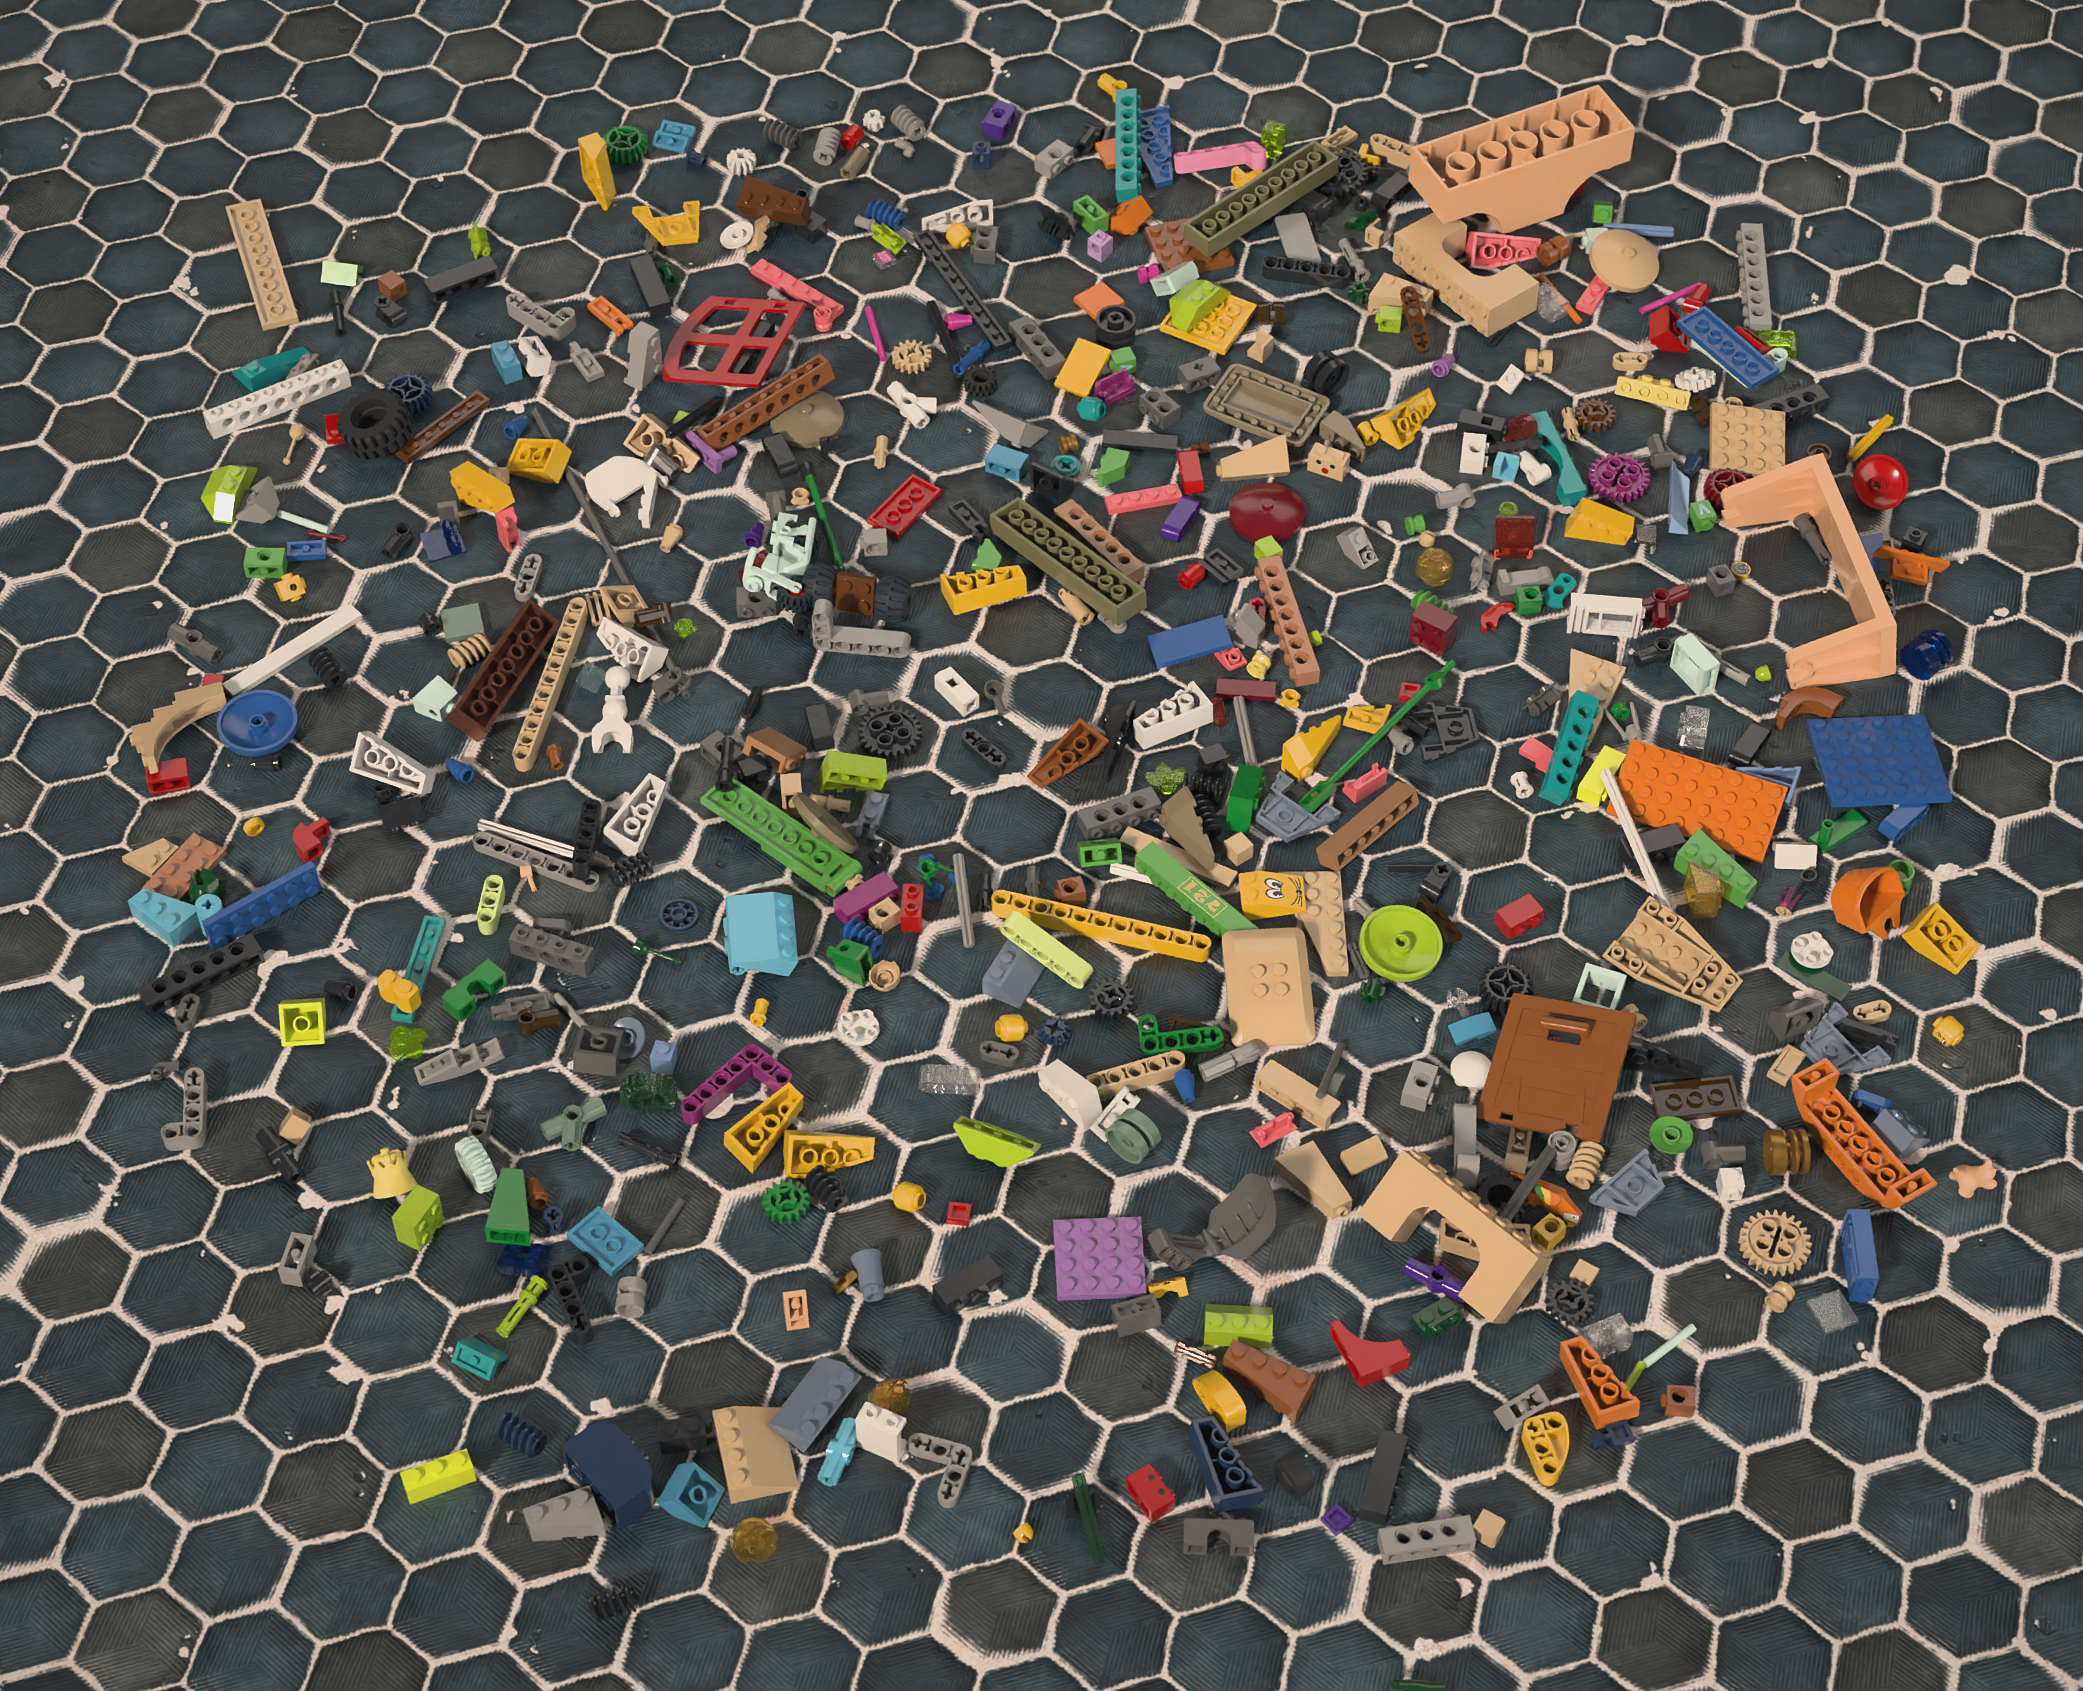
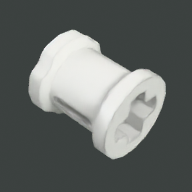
[1510,771,1534,798]

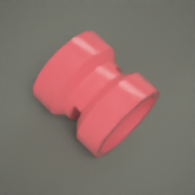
[814,306,832,332]

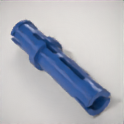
[953,340,990,375]

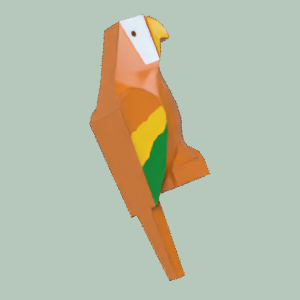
[1510,1171,1583,1227]

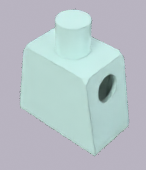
[412,675,459,722]

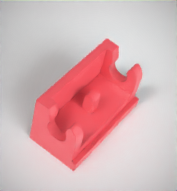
[495,507,521,553]
[1342,762,1388,804]

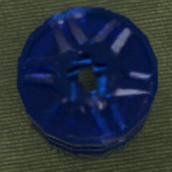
[1900,628,1954,681]

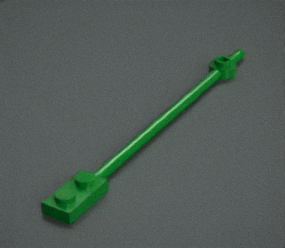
[1297,660,1456,813]

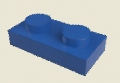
[286,540,327,561]

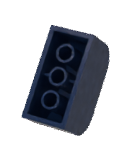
[561,1422,656,1531]

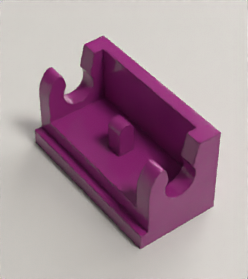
[1095,368,1135,407]

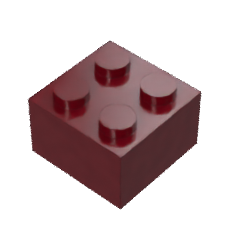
[1409,600,1457,657]

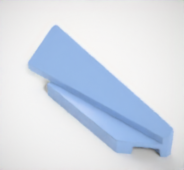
[1668,461,1690,535]

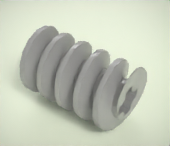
[891,105,926,141]
[813,127,841,165]

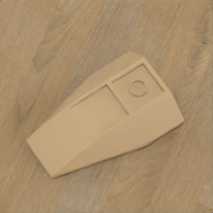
[1602,896,1743,1012]

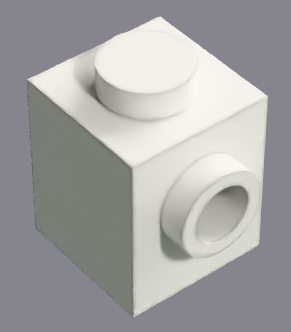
[1716,1167,1745,1201]

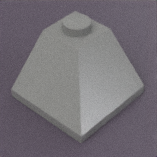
[234,476,280,524]

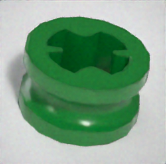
[1610,702,1631,722]

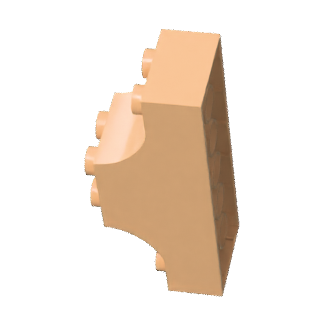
[1408,85,1635,235]

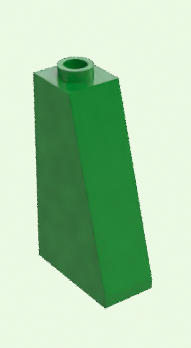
[485,1167,531,1246]

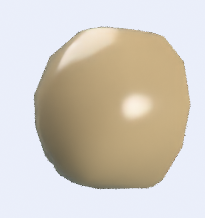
[869,960,901,992]

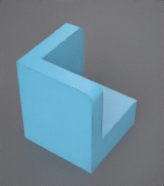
[1492,451,1520,482]

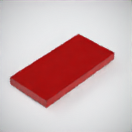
[867,474,943,540]

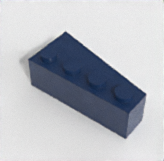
[1188,1416,1264,1513]

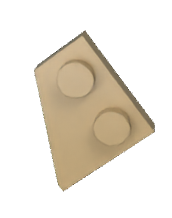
[122,838,179,878]

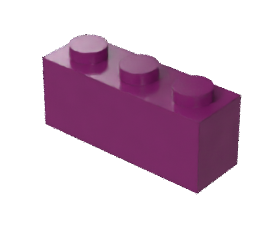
[833,871,899,924]

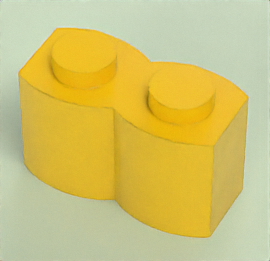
[376,969,422,1014]

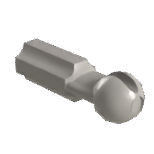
[1198,1042,1260,1082]

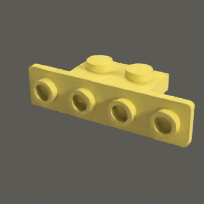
[1615,374,1691,410]

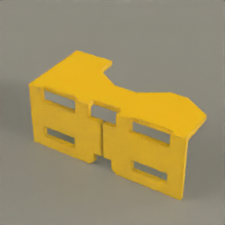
[1146,1275,1188,1298]

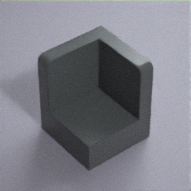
[437,500,461,532]

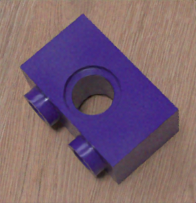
[981,100,1017,140]

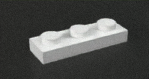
[638,473,658,528]

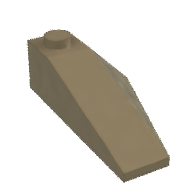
[1159,786,1215,871]

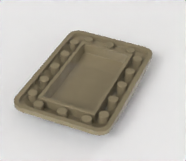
[1203,364,1330,447]

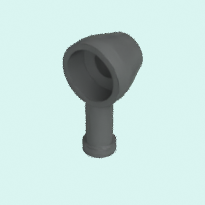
[984,679,1008,716]

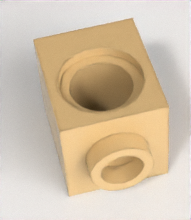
[868,897,901,934]

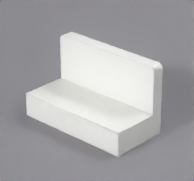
[1772,841,1817,870]

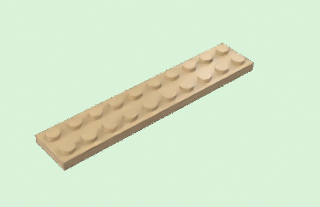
[226,199,299,331]

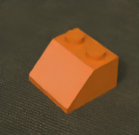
[1108,195,1153,236]

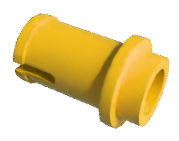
[750,998,769,1026]

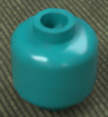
[1077,396,1106,422]

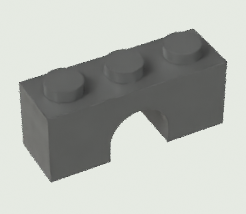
[1183,1516,1254,1556]

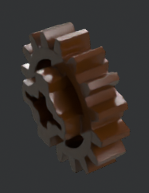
[1575,397,1616,433]

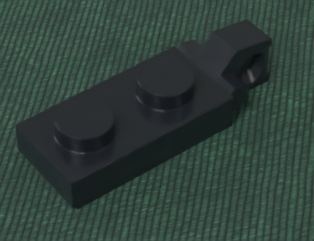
[1838,1017,1899,1051]

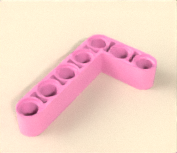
[1174,142,1267,174]

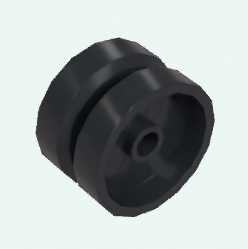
[1095,305,1136,351]
[1303,349,1350,397]

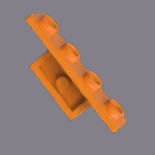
[1873,545,1950,586]

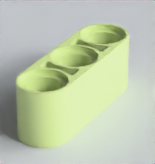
[477,875,505,935]

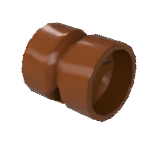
[1536,235,1570,267]

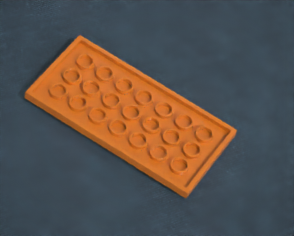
[1606,739,1788,863]

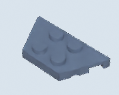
[1589,1148,1665,1217]

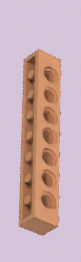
[1254,555,1320,687]

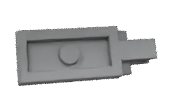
[569,341,605,383]

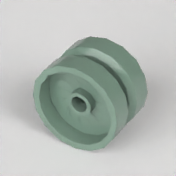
[1105,1108,1161,1164]

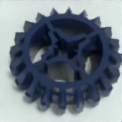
[383,372,433,417]

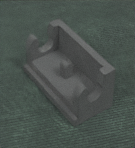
[1111,1294,1162,1338]

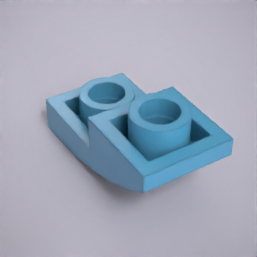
[1448,1012,1497,1046]

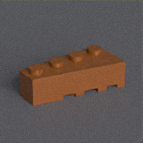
[1223,1339,1316,1424]

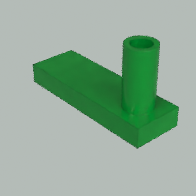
[1808,809,1868,855]

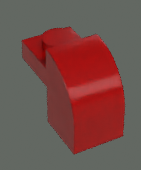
[293,817,331,863]

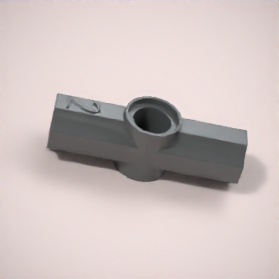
[167,623,223,663]

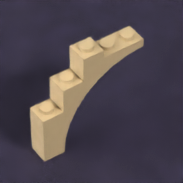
[129,682,227,774]

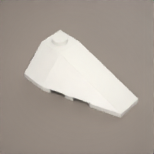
[596,617,669,682]

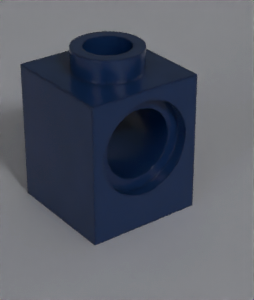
[972,141,991,170]

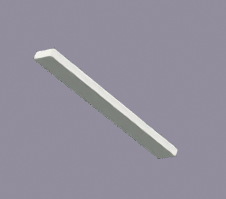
[222,604,363,698]

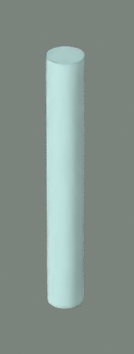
[277,510,331,534]
[1642,1324,1696,1368]

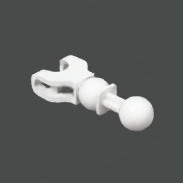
[592,666,634,753]

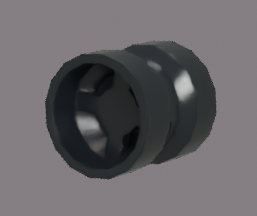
[819,434,841,456]

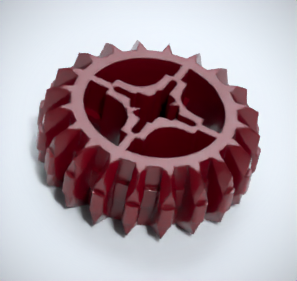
[1703,468,1749,510]

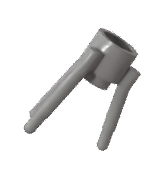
[1603,702,1644,744]

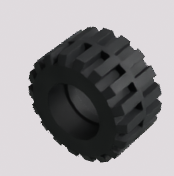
[1474,1174,1529,1224]

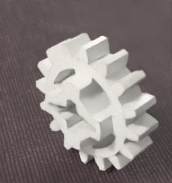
[1675,367,1716,392]

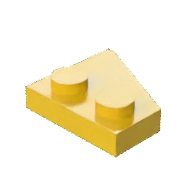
[1343,705,1392,734]

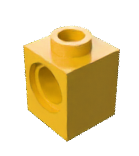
[1531,1212,1567,1251]

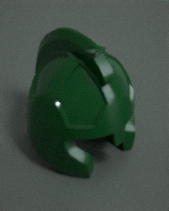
[188,868,228,906]

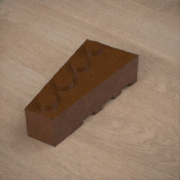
[736,175,812,226]

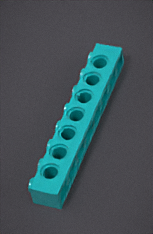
[1116,88,1142,203]

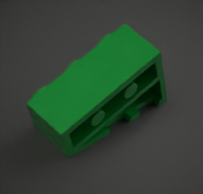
[1225,764,1266,834]

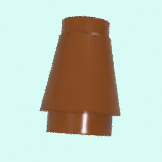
[526,1177,549,1210]

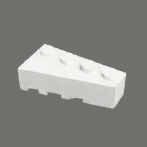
[349,731,436,795]

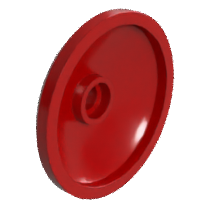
[1852,454,1909,511]

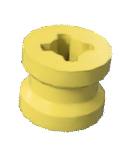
[1247,653,1271,678]

